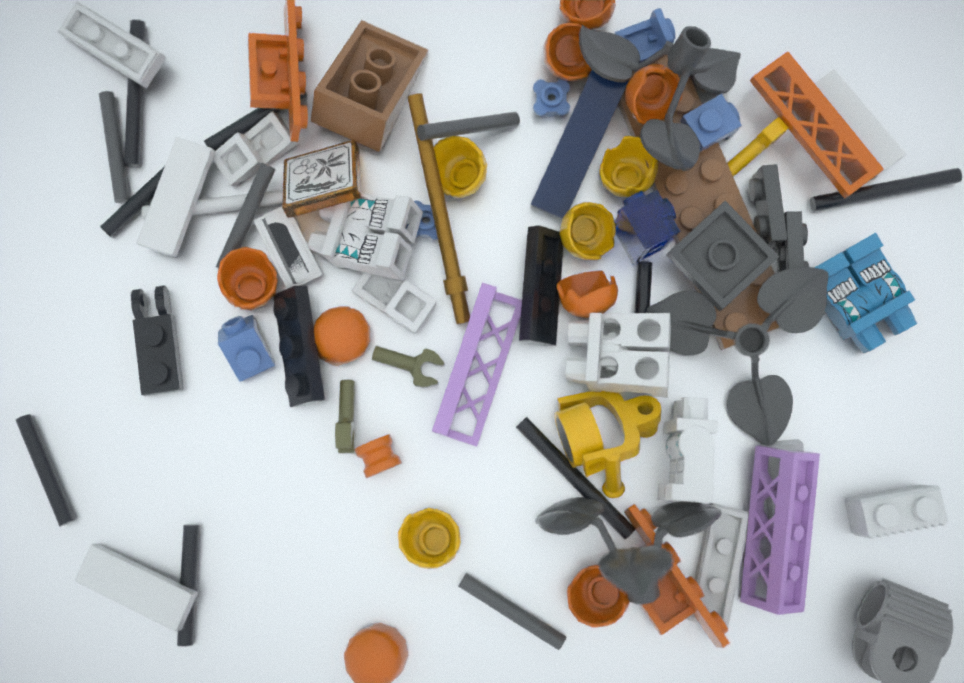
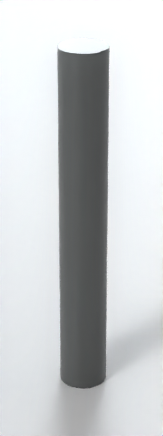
[99,91,130,203]
[417,112,520,141]
[215,162,276,269]
[458,573,567,650]

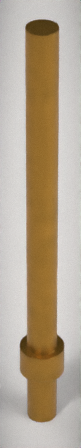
[407,93,470,324]

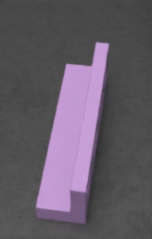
[432,282,522,447]
[740,446,820,615]

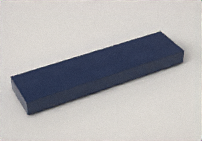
[530,70,629,220]

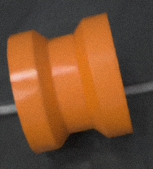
[354,434,402,478]

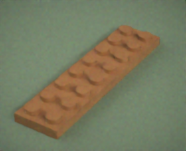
[618,55,780,350]

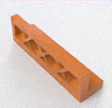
[750,51,884,199]

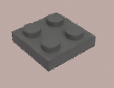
[666,200,779,312]

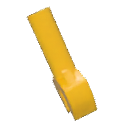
[727,117,789,177]

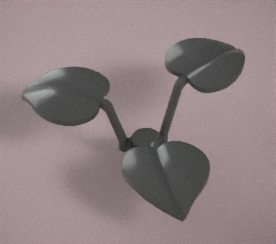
[579,25,741,171]
[646,267,829,446]
[535,497,722,604]

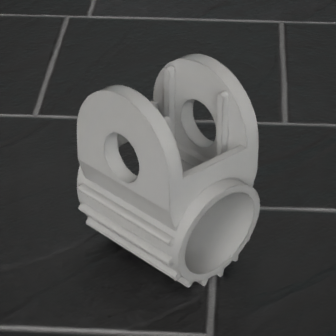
[852,578,953,683]

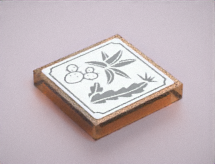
[282,139,362,218]

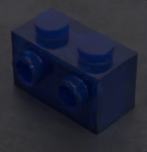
[614,190,680,265]

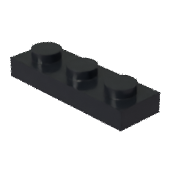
[519,225,563,346]
[273,286,325,407]

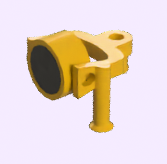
[554,391,661,498]

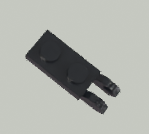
[130,285,184,396]

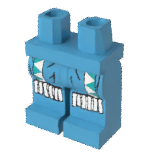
[815,232,918,353]

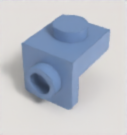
[614,8,676,63]
[680,94,742,152]
[218,315,275,382]

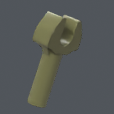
[372,345,445,388]
[335,379,356,453]

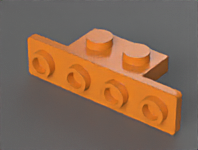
[247,0,308,142]
[624,504,730,648]

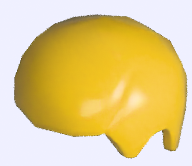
[434,136,488,199]
[599,136,658,197]
[559,202,616,260]
[398,507,461,569]

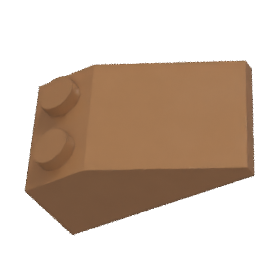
[311,20,429,152]

